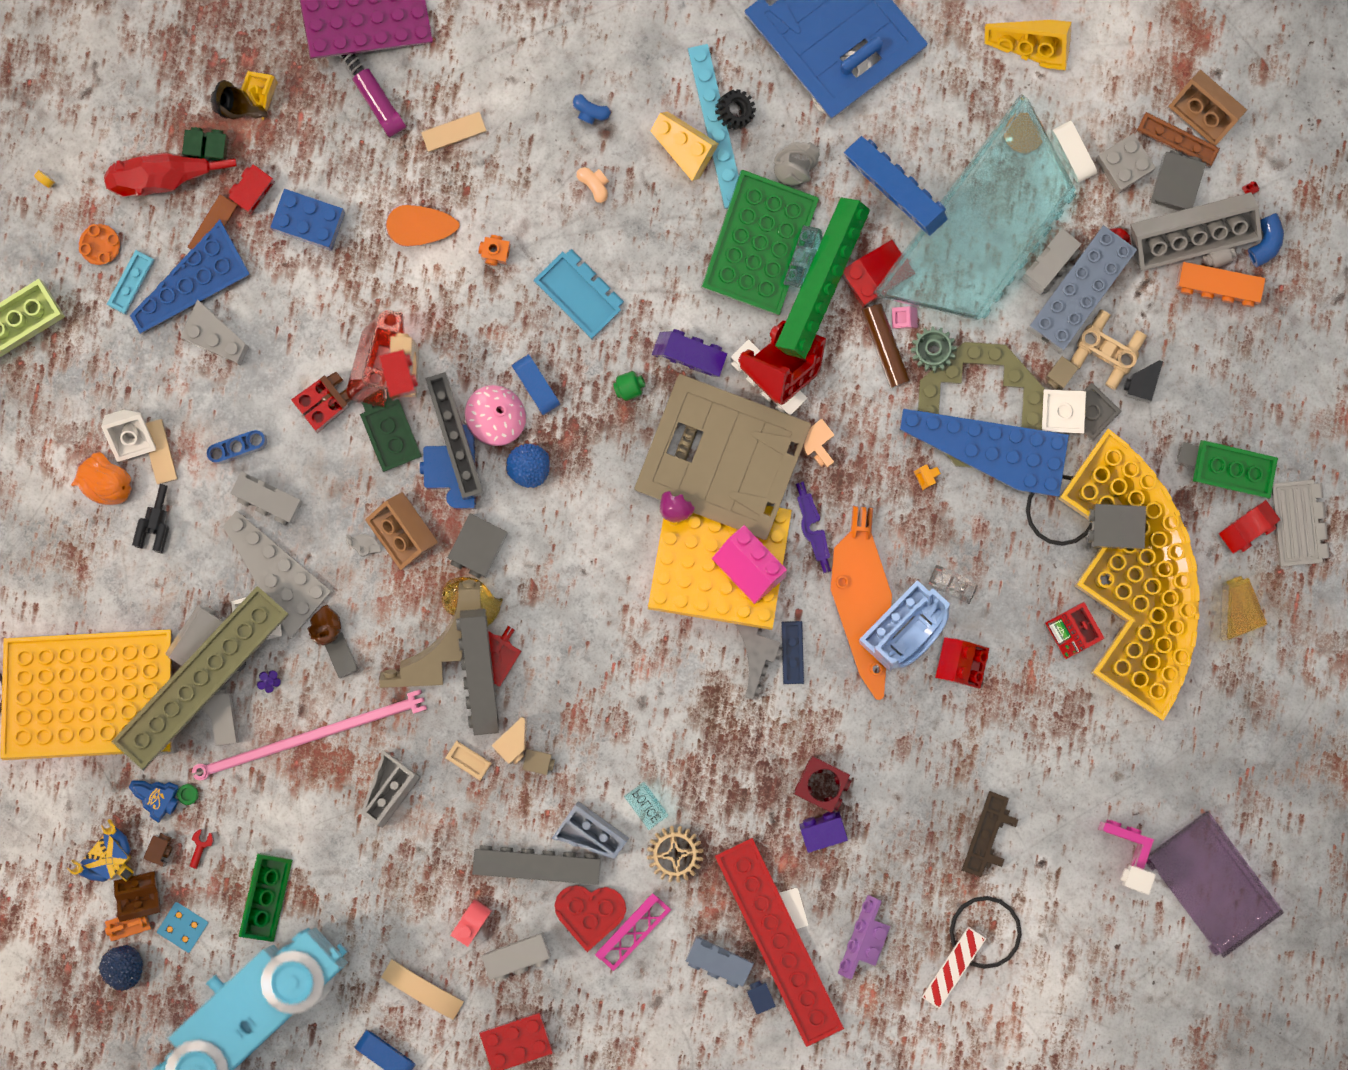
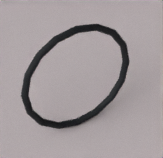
[1026,475,1092,546]
[949,896,1022,969]

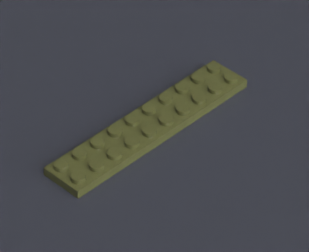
[111,586,289,771]

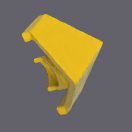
[241,71,278,121]

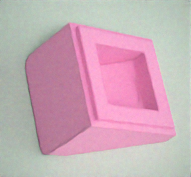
[892,306,918,329]

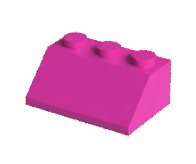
[712,525,787,604]

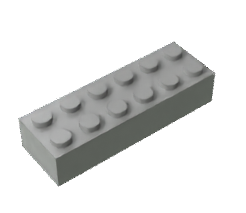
[1130,192,1262,271]

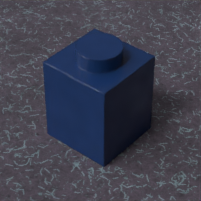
[746,980,776,1015]

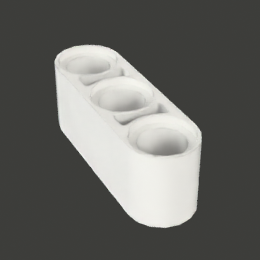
[1051,121,1097,183]

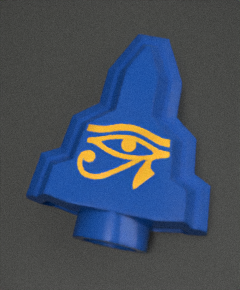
[129,780,179,823]

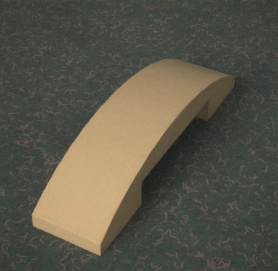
[381,959,464,1020]

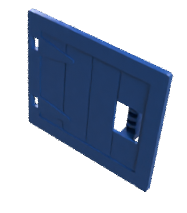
[744,0,928,119]

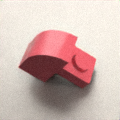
[450,899,493,947]

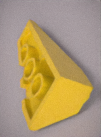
[985,20,1072,70]

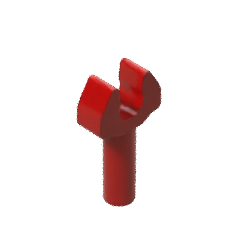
[189,829,214,869]

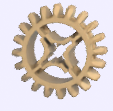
[647,826,703,883]

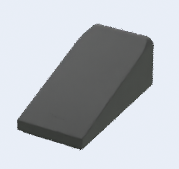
[325,632,359,679]

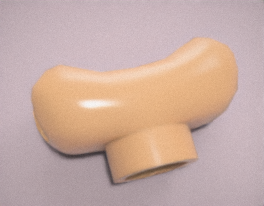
[577,167,609,203]

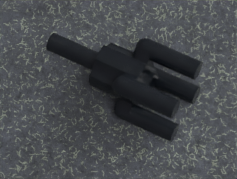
[132,484,169,554]

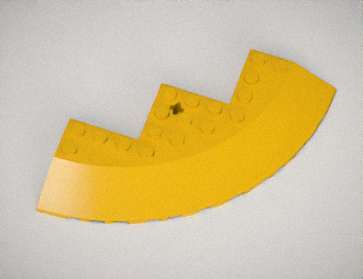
[1058,429,1200,721]

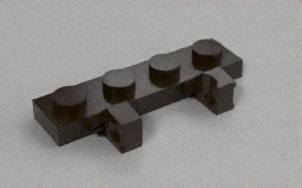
[962,791,1019,877]

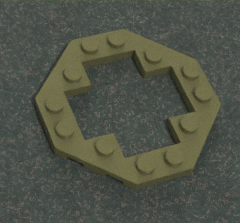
[918,342,1045,468]

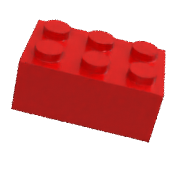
[479,1011,554,1070]

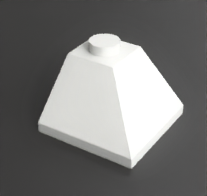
[101,410,156,462]

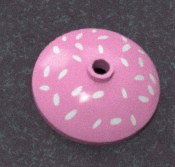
[464,385,526,446]

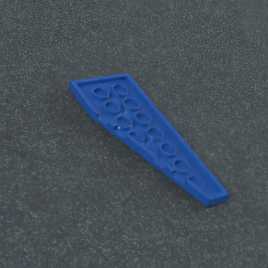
[900,409,1069,497]

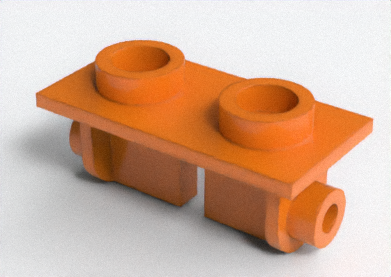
[105,916,151,941]

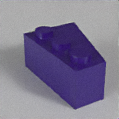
[652,329,728,377]

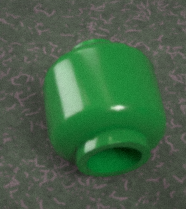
[613,371,646,401]

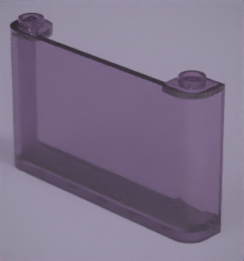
[1146,810,1284,958]

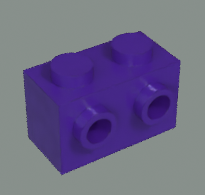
[799,811,848,853]

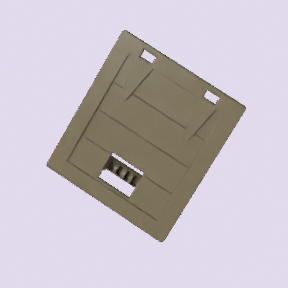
[634,374,811,540]

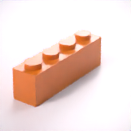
[1176,262,1265,307]

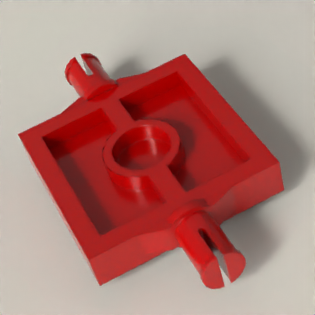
[488,626,522,687]

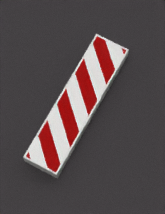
[922,926,986,1009]

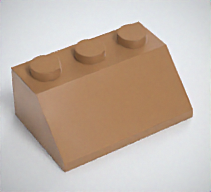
[1168,69,1247,146]
[365,492,438,570]

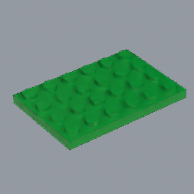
[701,169,819,315]

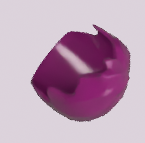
[660,491,695,523]

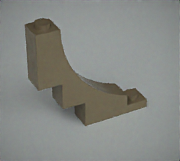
[379,580,482,688]

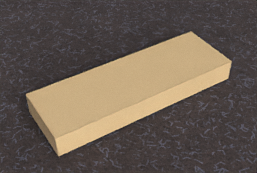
[421,112,487,153]
[145,419,178,485]

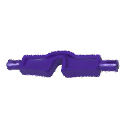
[796,481,832,574]

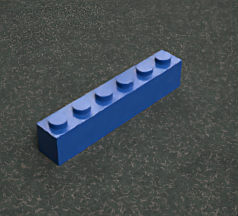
[843,136,948,236]

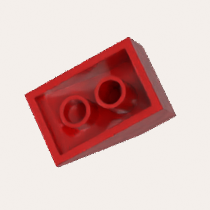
[842,240,915,308]

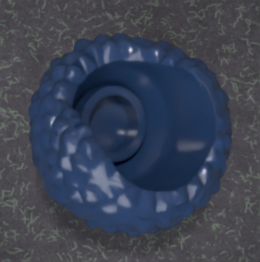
[98,945,143,991]

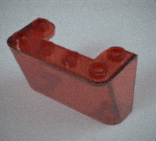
[346,310,405,407]

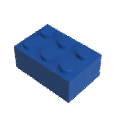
[270,189,345,251]

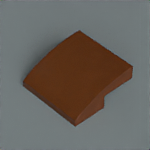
[114,871,161,922]

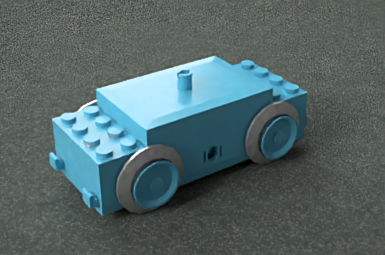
[152,927,348,1070]

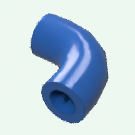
[1248,213,1284,267]

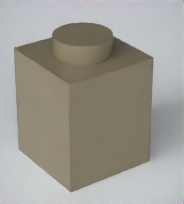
[1045,356,1078,390]
[522,749,555,775]

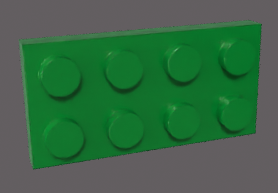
[1192,440,1278,499]

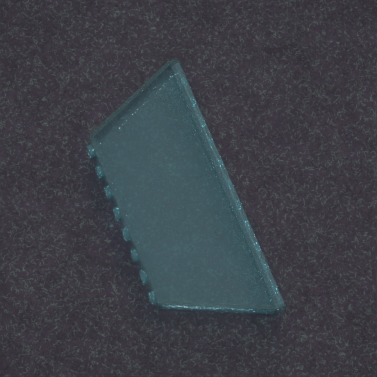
[873,94,1076,321]

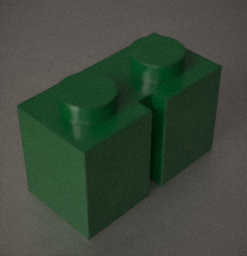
[182,127,229,161]

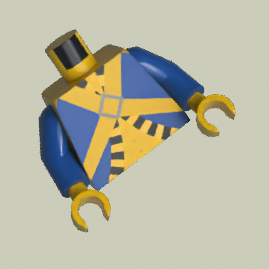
[67,819,134,882]

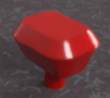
[1242,181,1259,194]

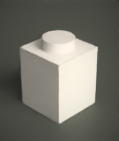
[1120,865,1156,895]

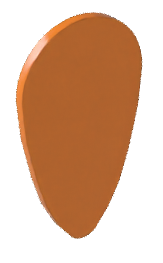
[386,205,459,247]

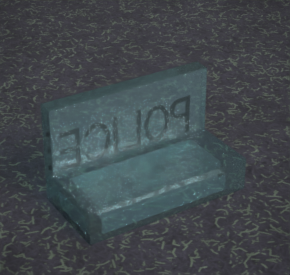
[624,782,669,830]

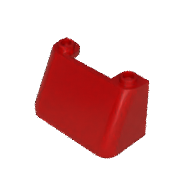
[738,320,826,405]

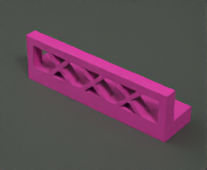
[595,893,671,971]

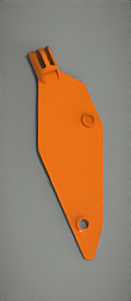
[830,506,892,700]

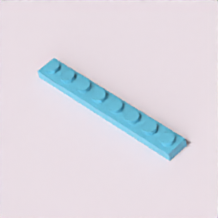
[688,44,738,209]

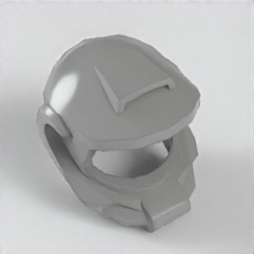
[774,142,820,186]

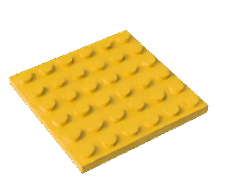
[648,506,792,630]

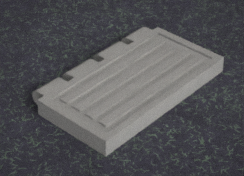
[1272,480,1330,567]

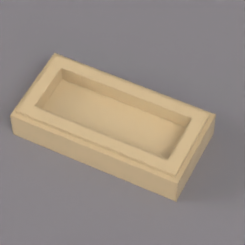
[446,741,492,781]

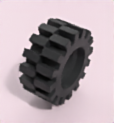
[715,89,756,130]

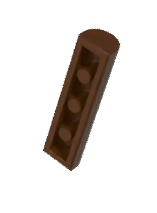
[862,303,910,389]

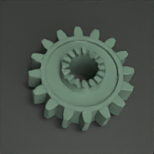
[911,326,957,373]

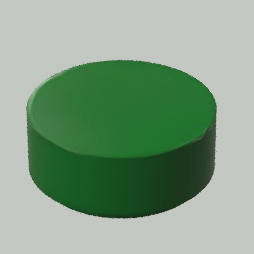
[177,784,199,805]

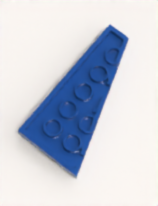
[130,220,250,334]

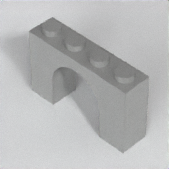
[158,690,239,756]

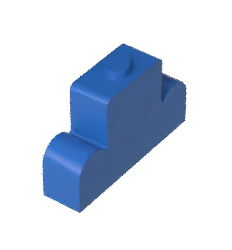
[420,425,476,510]

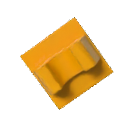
[914,464,941,490]

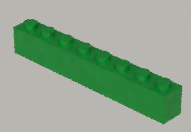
[775,197,870,359]

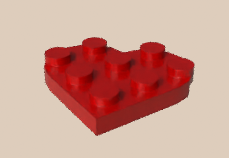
[554,885,626,952]

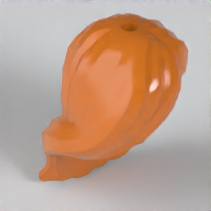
[71,452,132,505]

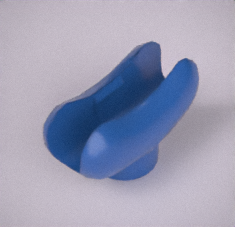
[573,94,611,125]

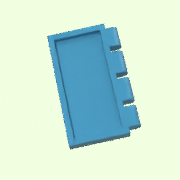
[533,249,624,340]

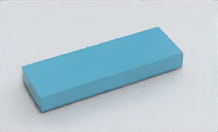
[106,250,155,315]

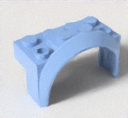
[859,580,950,671]

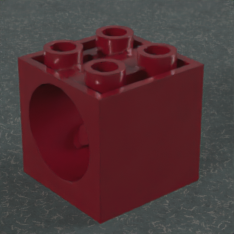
[793,756,852,813]

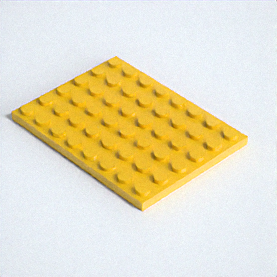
[0,629,172,761]

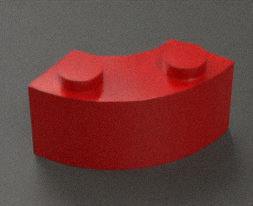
[1218,500,1280,554]

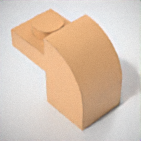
[803,419,834,469]

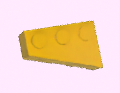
[650,111,719,181]

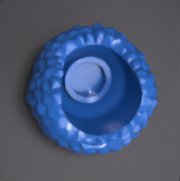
[506,443,550,488]

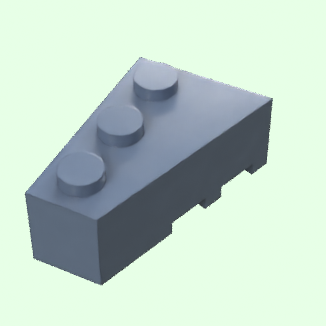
[551,801,629,859]
[685,936,754,988]

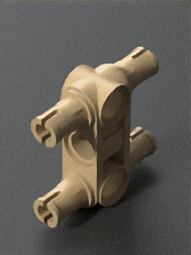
[1070,309,1147,390]

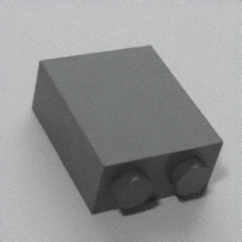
[1149,150,1206,211]
[1088,504,1146,550]
[447,513,508,579]

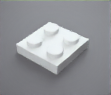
[1042,389,1086,433]

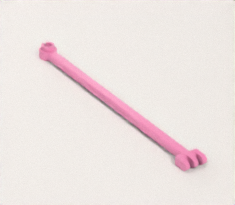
[192,689,427,780]

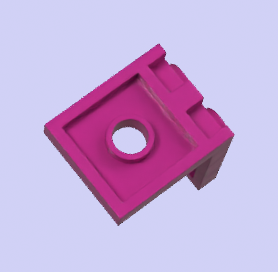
[1098,819,1154,870]

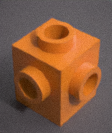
[478,235,511,266]

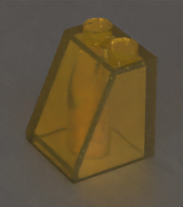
[1220,575,1268,641]

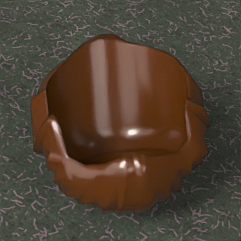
[307,605,341,646]

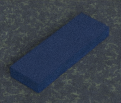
[781,621,804,685]

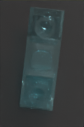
[783,225,823,288]

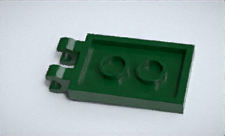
[360,388,422,472]

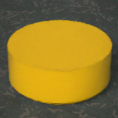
[34,169,55,188]

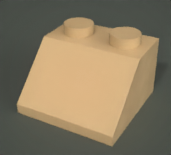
[491,717,527,764]

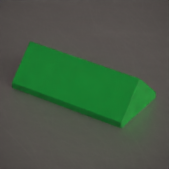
[238,853,292,942]

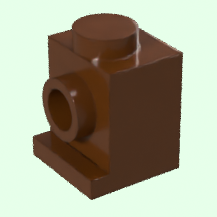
[143,833,173,867]

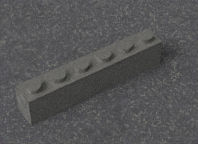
[425,372,484,500]
[456,608,499,735]
[472,845,601,885]

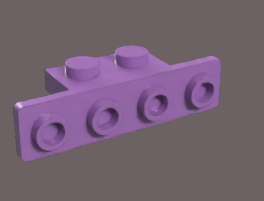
[838,895,891,979]

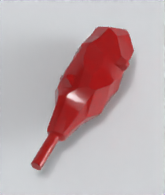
[104,152,237,197]

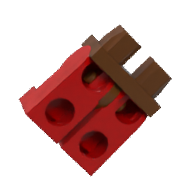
[291,372,355,433]

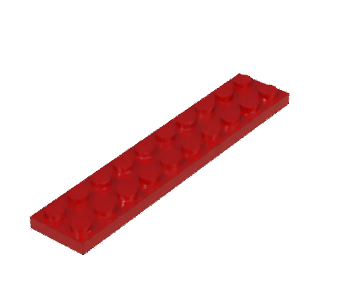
[715,838,844,1047]

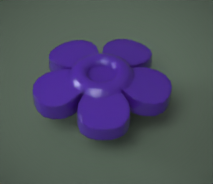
[257,670,281,693]

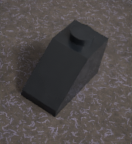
[1123,360,1163,403]

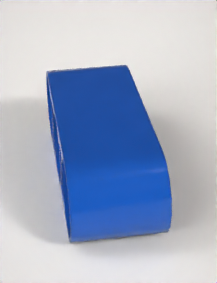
[511,354,561,415]
[206,430,267,464]
[354,1029,416,1070]

